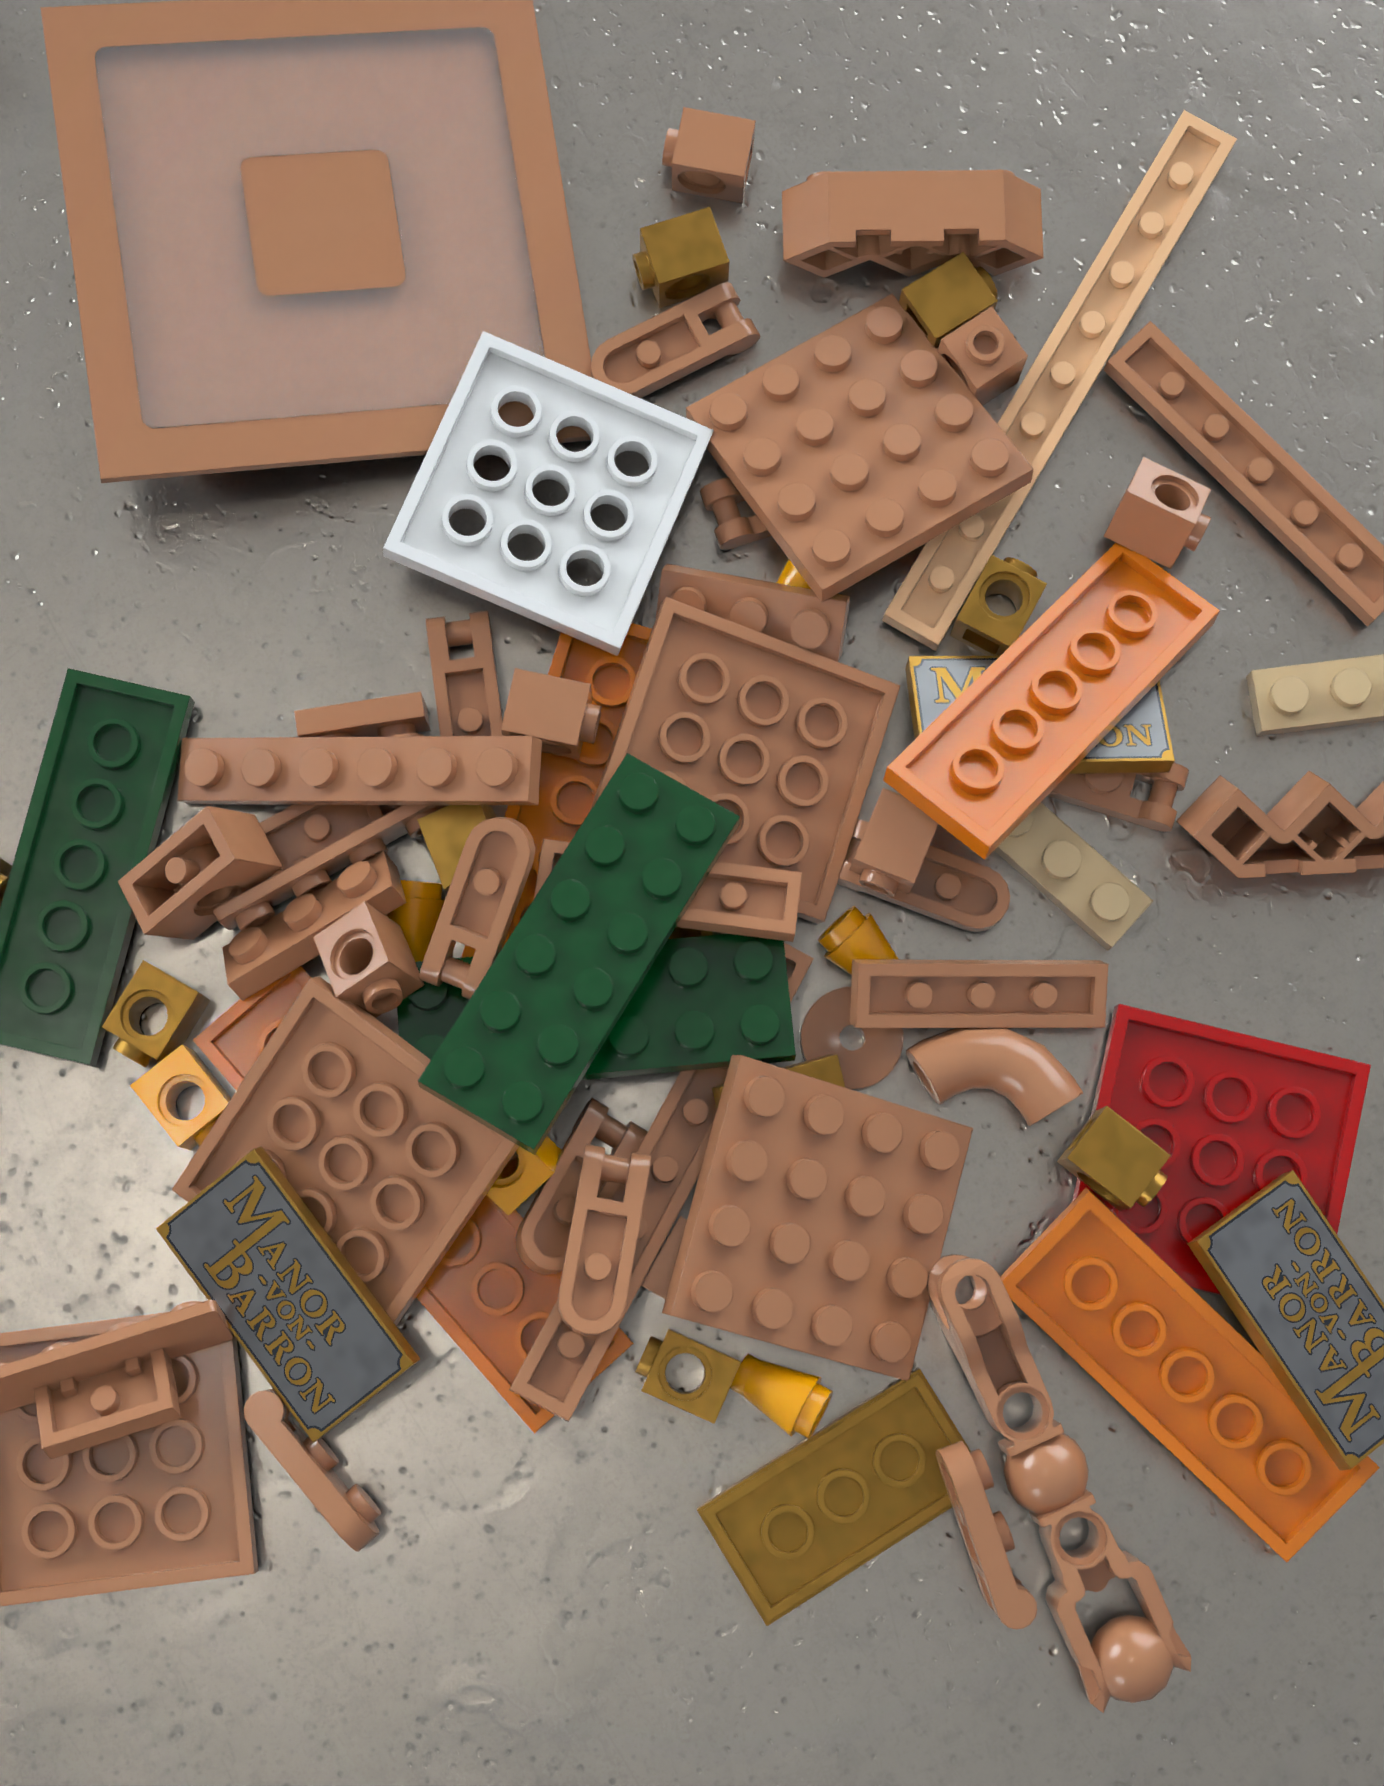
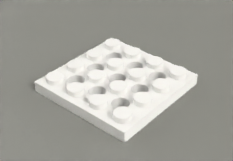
[383,331,714,656]

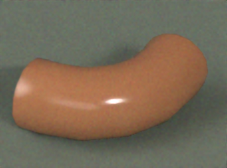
[906,1028,1083,1126]

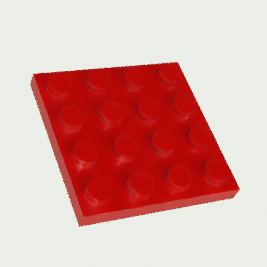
[1072,1004,1371,1296]

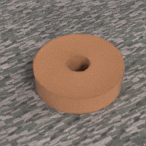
[800,987,904,1091]

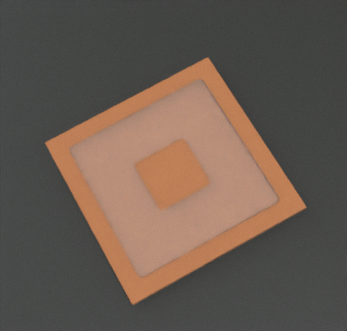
[40,0,592,483]

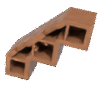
[782,169,1044,278]
[1176,771,1384,878]

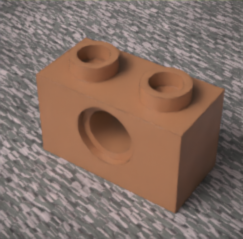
[118,806,282,940]

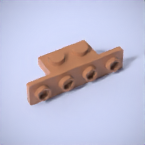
[213,805,448,931]
[0,1300,233,1459]

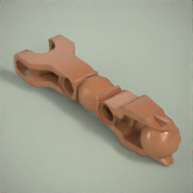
[927,1254,1191,1713]

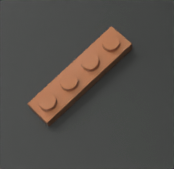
[534,839,802,942]
[850,959,1109,1028]

